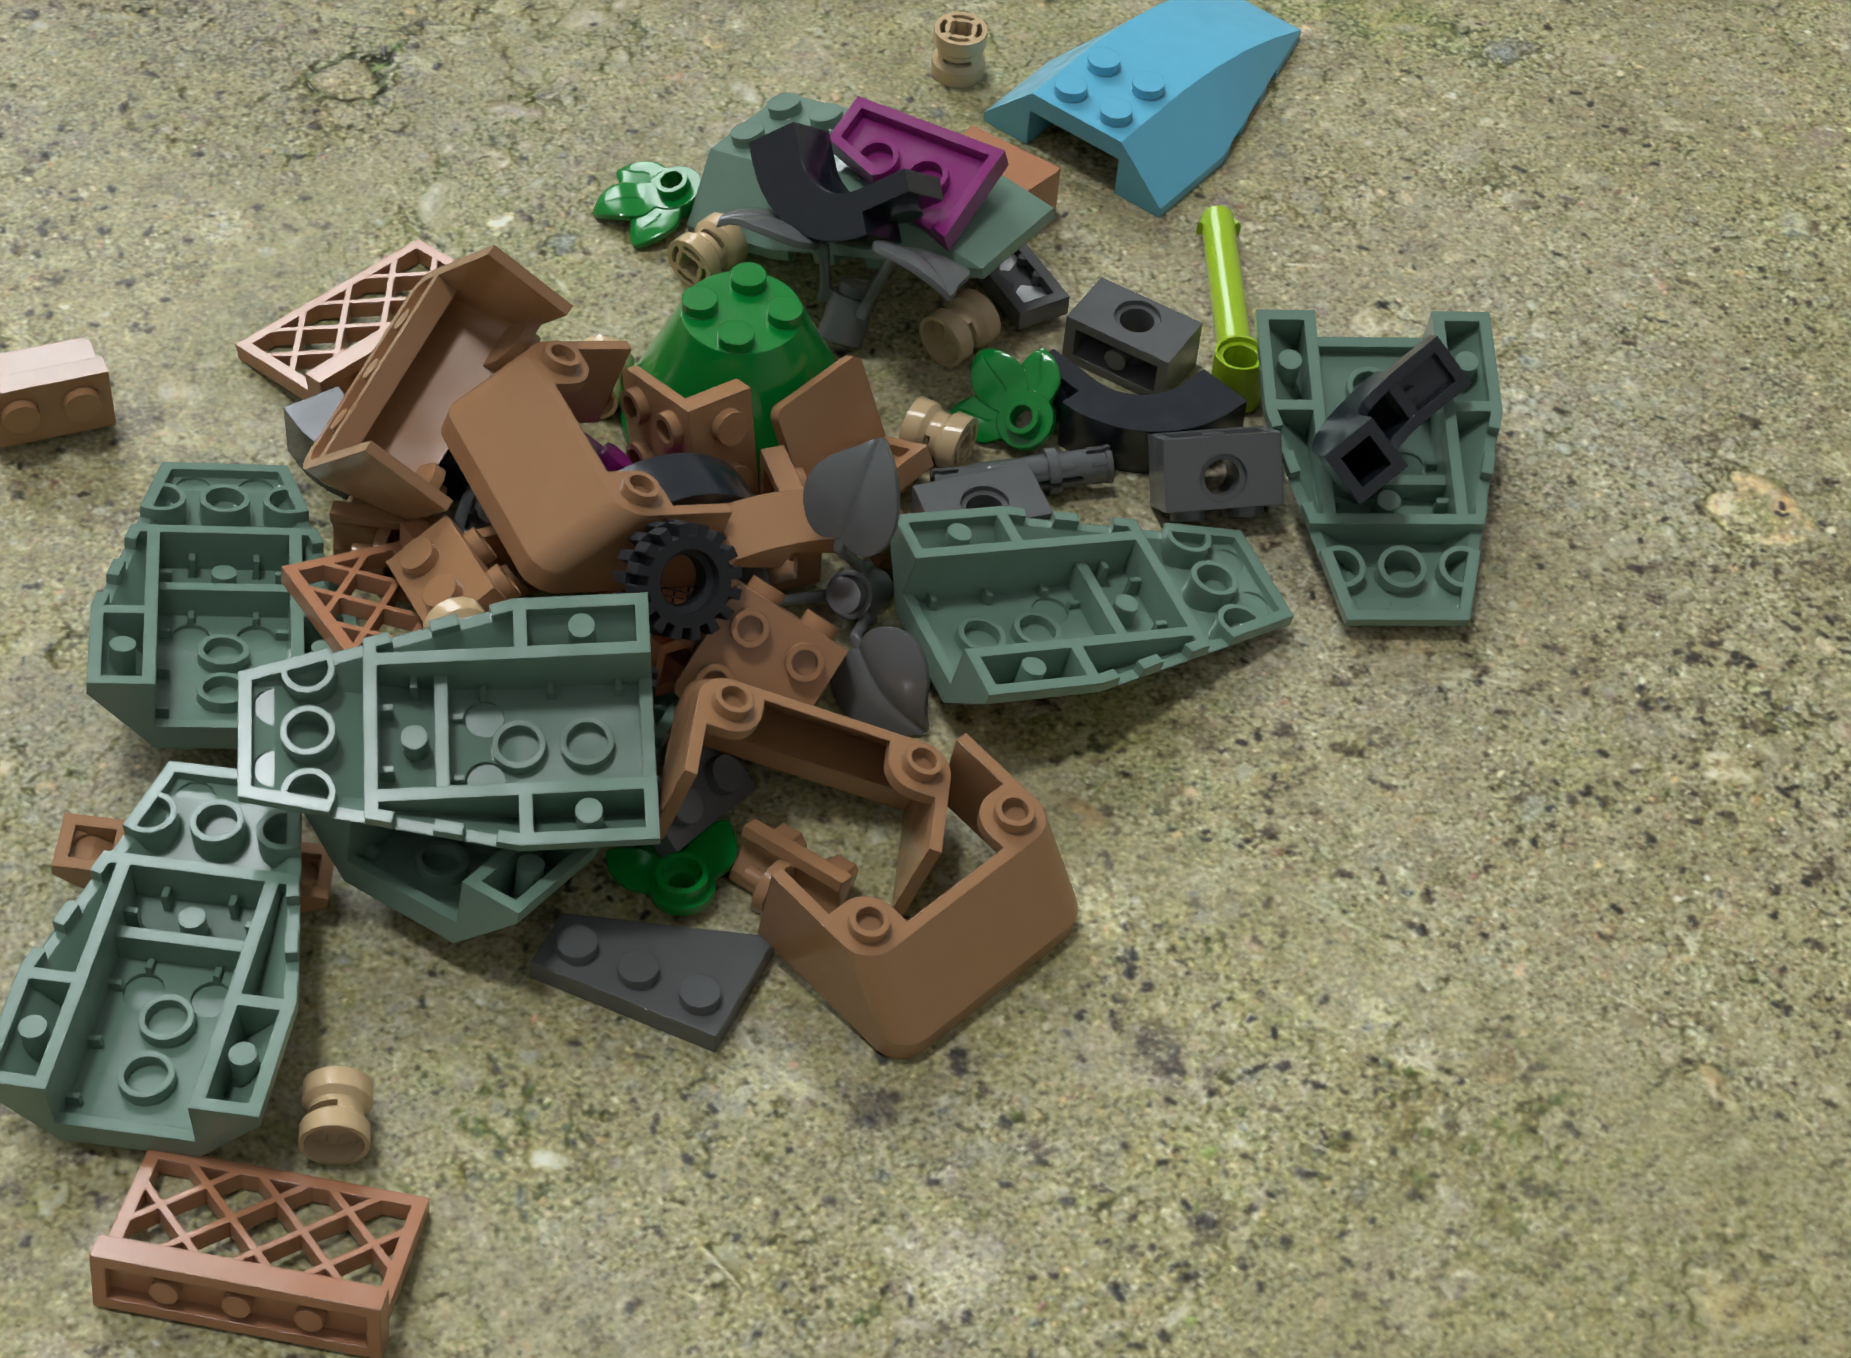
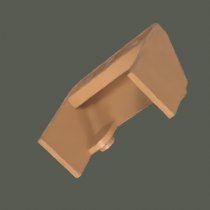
[303,245,573,521]
[441,340,733,594]
[658,678,951,915]
[758,733,1078,1059]

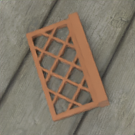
[235,239,455,400]
[281,518,431,652]
[89,1149,429,1358]

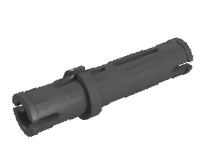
[930,444,1115,496]

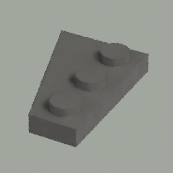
[531,913,775,1052]

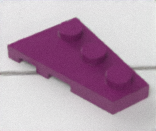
[830,96,1009,252]

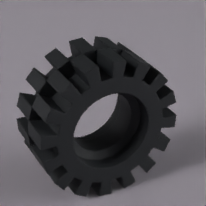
[614,519,743,641]

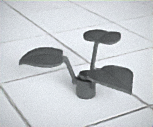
[716,207,970,347]
[737,438,930,736]

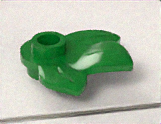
[593,161,701,249]
[950,348,1061,451]
[606,819,737,916]

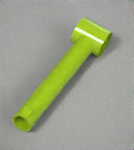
[1196,205,1262,413]

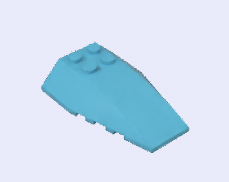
[983,0,1301,218]

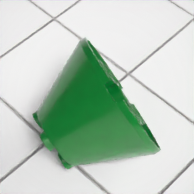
[620,262,837,484]

